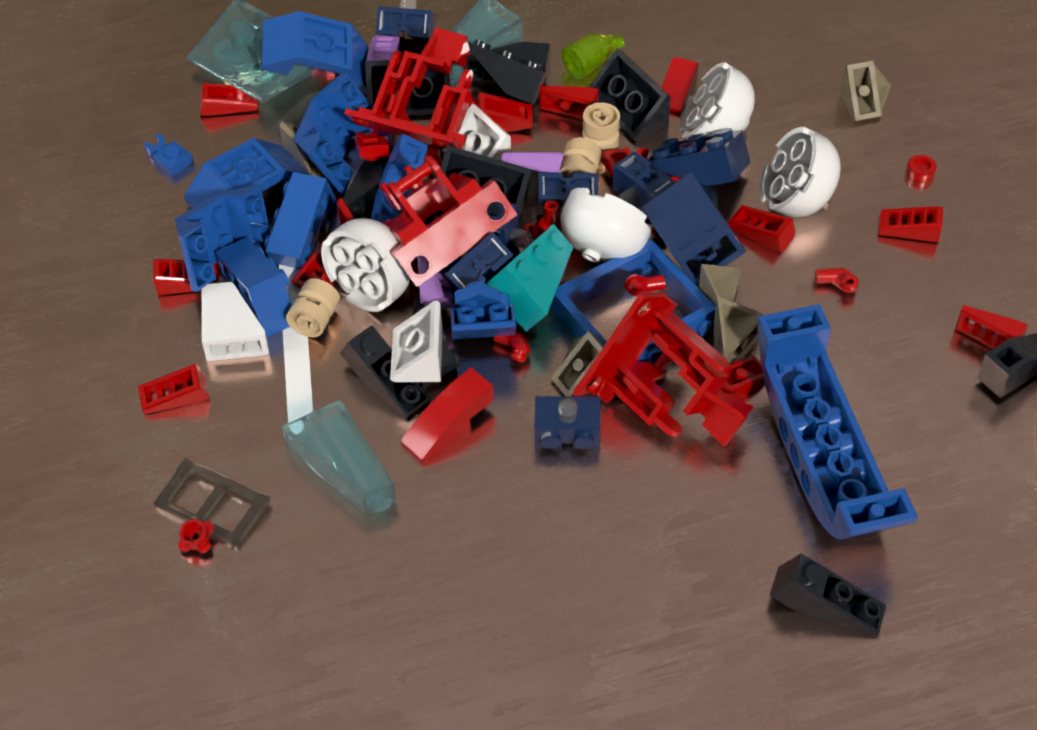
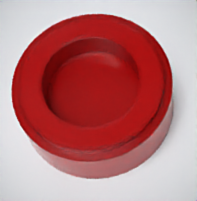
[906,155,937,183]

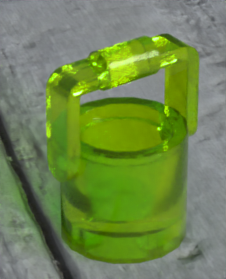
[561,33,626,79]

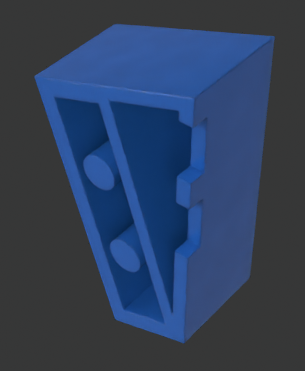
[264,172,337,269]
[214,237,292,338]

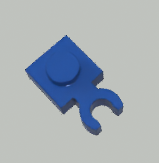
[144,134,194,177]
[454,281,510,307]

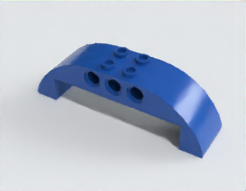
[757,304,918,539]

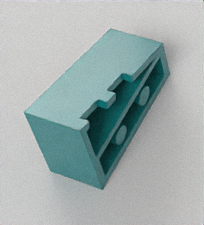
[486,224,573,331]

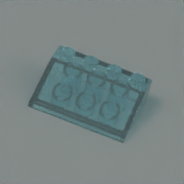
[186,0,315,103]

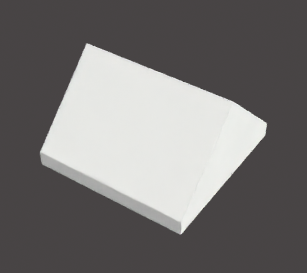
[442,104,511,159]
[390,300,442,382]

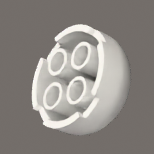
[678,62,755,140]
[760,127,841,218]
[560,188,653,263]
[321,218,410,312]

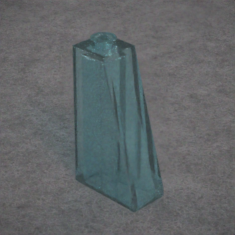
[450,0,523,86]
[281,399,396,516]

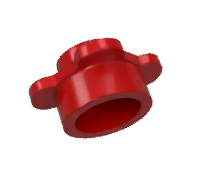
[178,519,214,553]

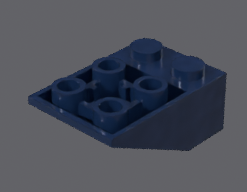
[647,128,751,186]
[641,171,746,286]

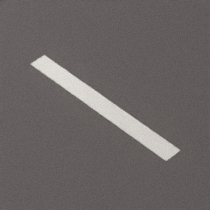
[279,265,313,438]

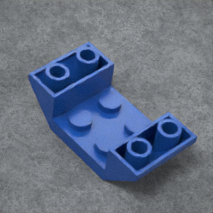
[261,11,368,94]
[294,72,373,194]
[184,138,310,208]
[175,185,271,292]
[448,255,516,339]

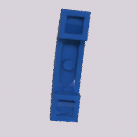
[371,134,428,224]

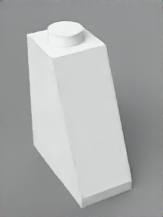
[201,282,269,361]

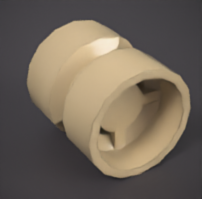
[583,103,620,157]
[559,138,601,178]
[286,279,340,337]

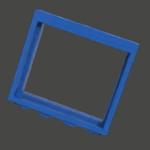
[551,239,716,362]

